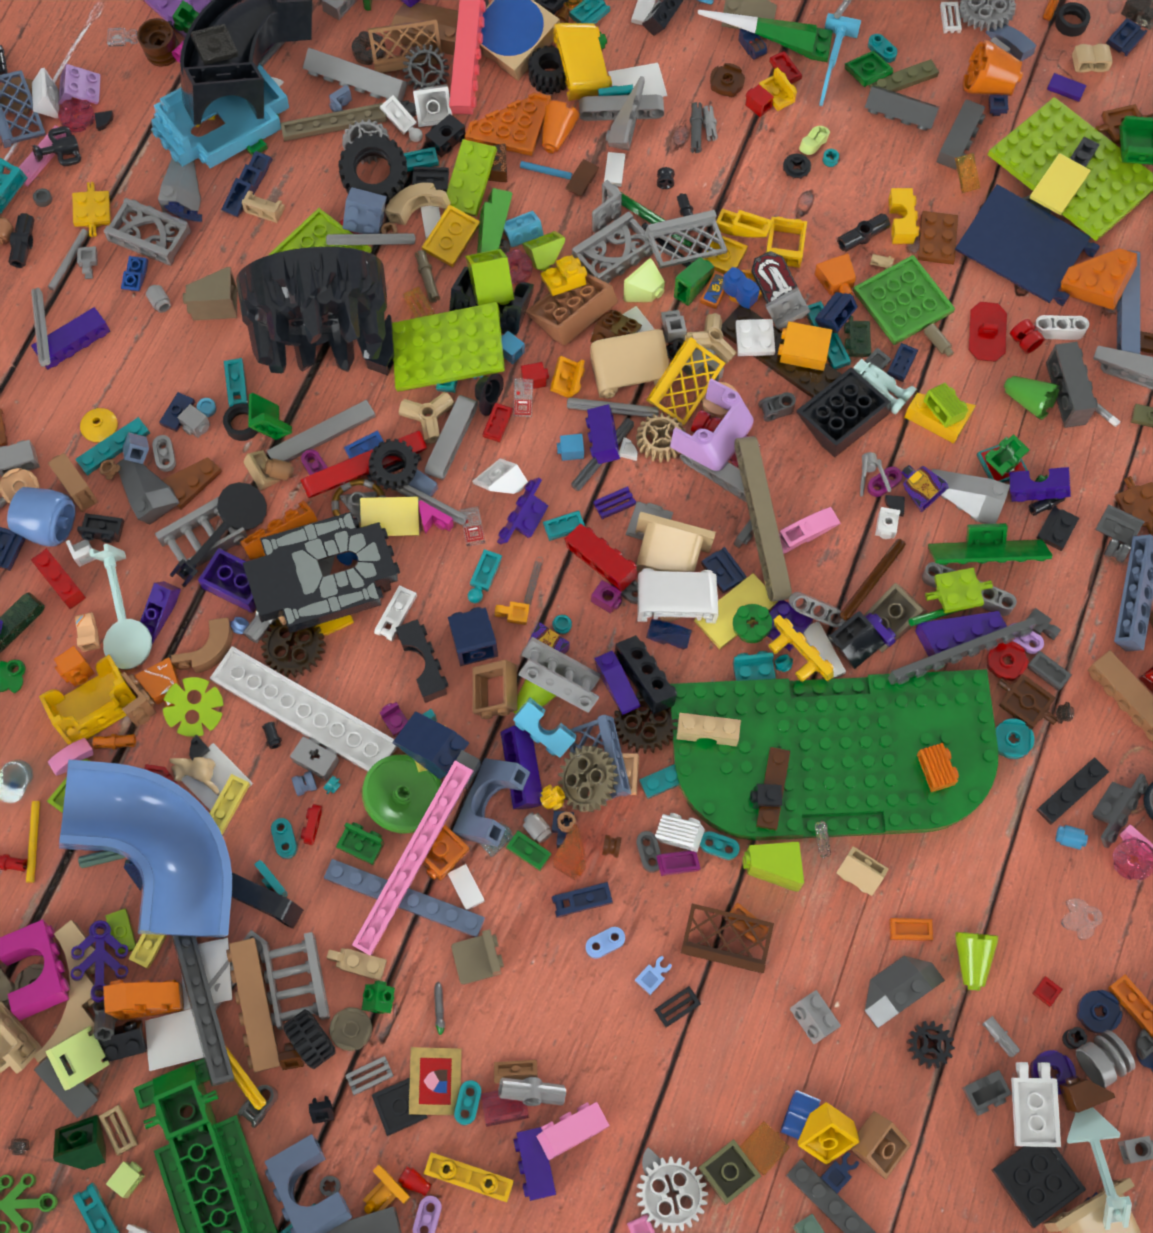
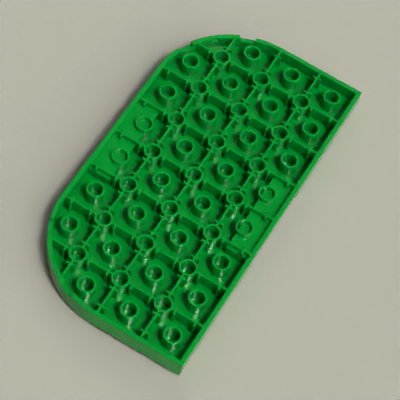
[670,669,999,840]

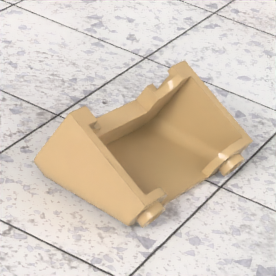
[590,329,669,398]

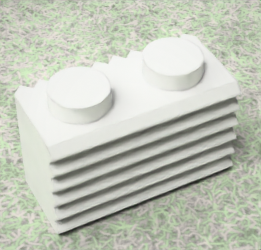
[655,813,705,852]

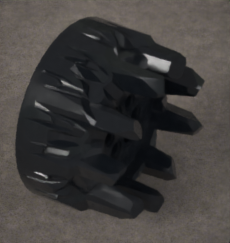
[236,247,387,374]

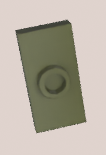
[1131,404,1153,428]

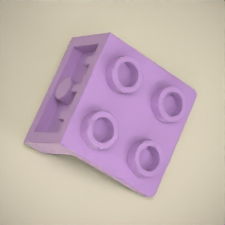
[58,64,100,106]

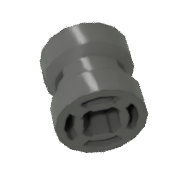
[1104,538,1131,563]

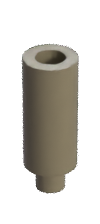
[924,323,954,357]

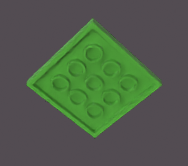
[853,255,955,345]

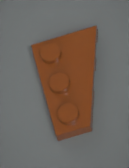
[162,457,222,510]

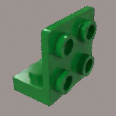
[248,393,292,440]

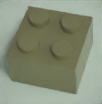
[698,1139,761,1205]

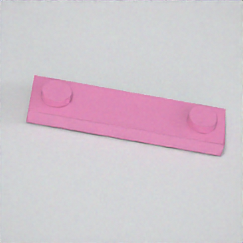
[18,125,66,187]

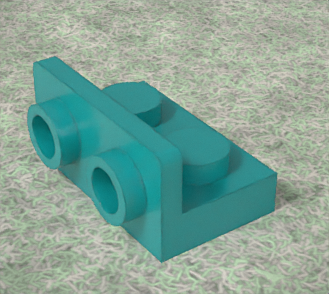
[733,651,776,681]

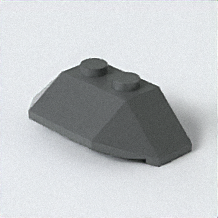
[864,956,945,1029]

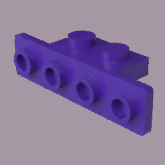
[497,478,548,544]

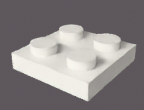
[735,319,775,356]

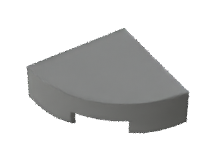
[642,1147,661,1176]

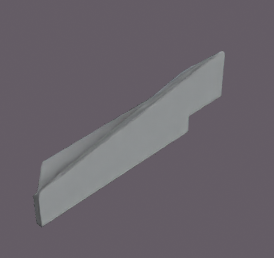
[1093,346,1153,390]

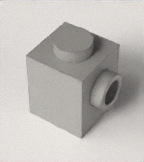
[177,404,210,438]

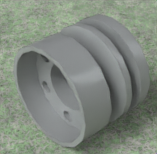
[1076,1030,1135,1088]

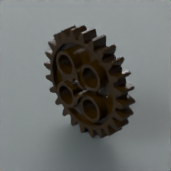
[261,619,326,678]
[614,691,678,754]

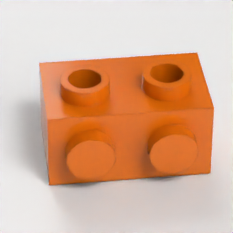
[54,646,95,687]

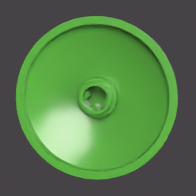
[362,755,442,833]

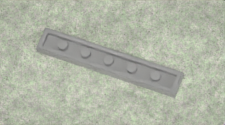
[267,400,376,462]

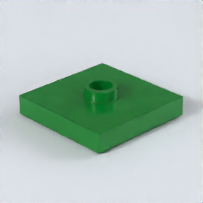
[845,50,893,87]

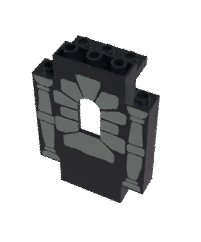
[243,512,400,633]

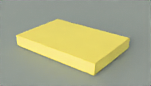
[1030,153,1091,215]
[360,497,419,536]

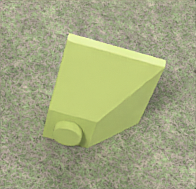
[623,258,665,302]

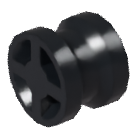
[657,167,675,189]

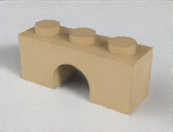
[676,713,741,746]

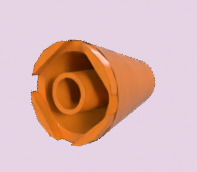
[542,101,580,154]

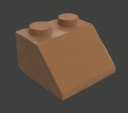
[851,1111,912,1179]

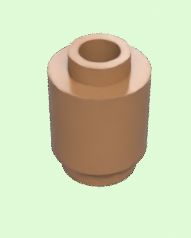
[264,458,294,481]

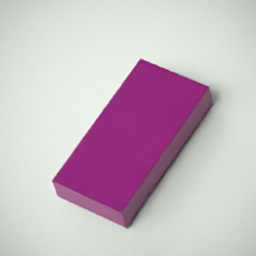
[656,850,701,876]

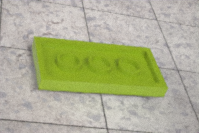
[444,139,497,217]

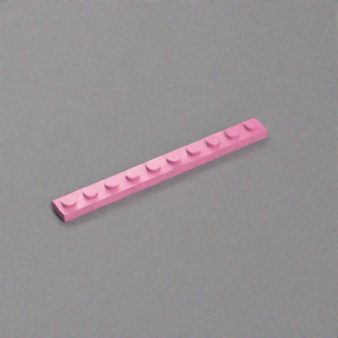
[352,761,474,955]

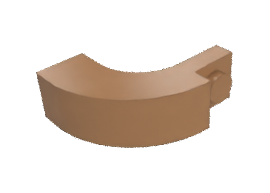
[171,617,233,673]

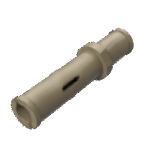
[415,250,440,303]

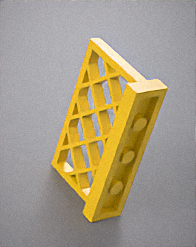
[646,337,725,426]

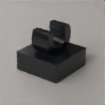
[309,1096,335,1124]

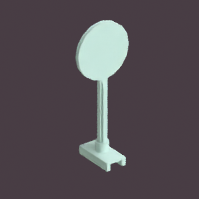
[89,544,152,670]

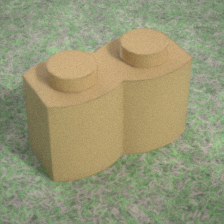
[1072,44,1113,73]

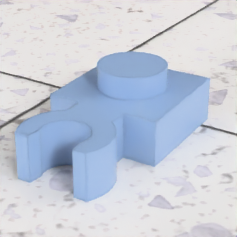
[635,956,672,995]

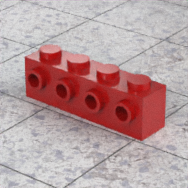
[564,523,638,592]

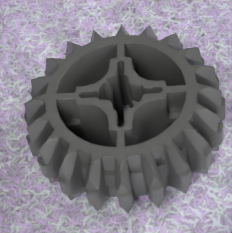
[403,44,450,90]

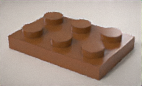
[918,211,958,265]

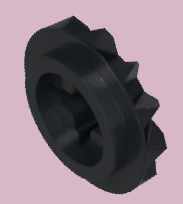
[783,154,811,179]

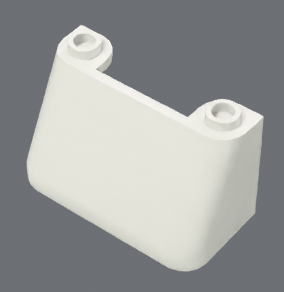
[637,568,718,623]

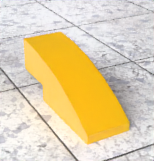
[716,209,773,238]

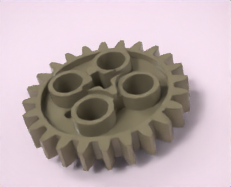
[558,746,619,812]

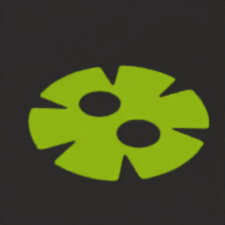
[163,677,223,737]

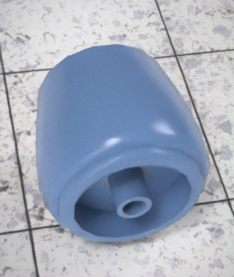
[7,487,75,547]

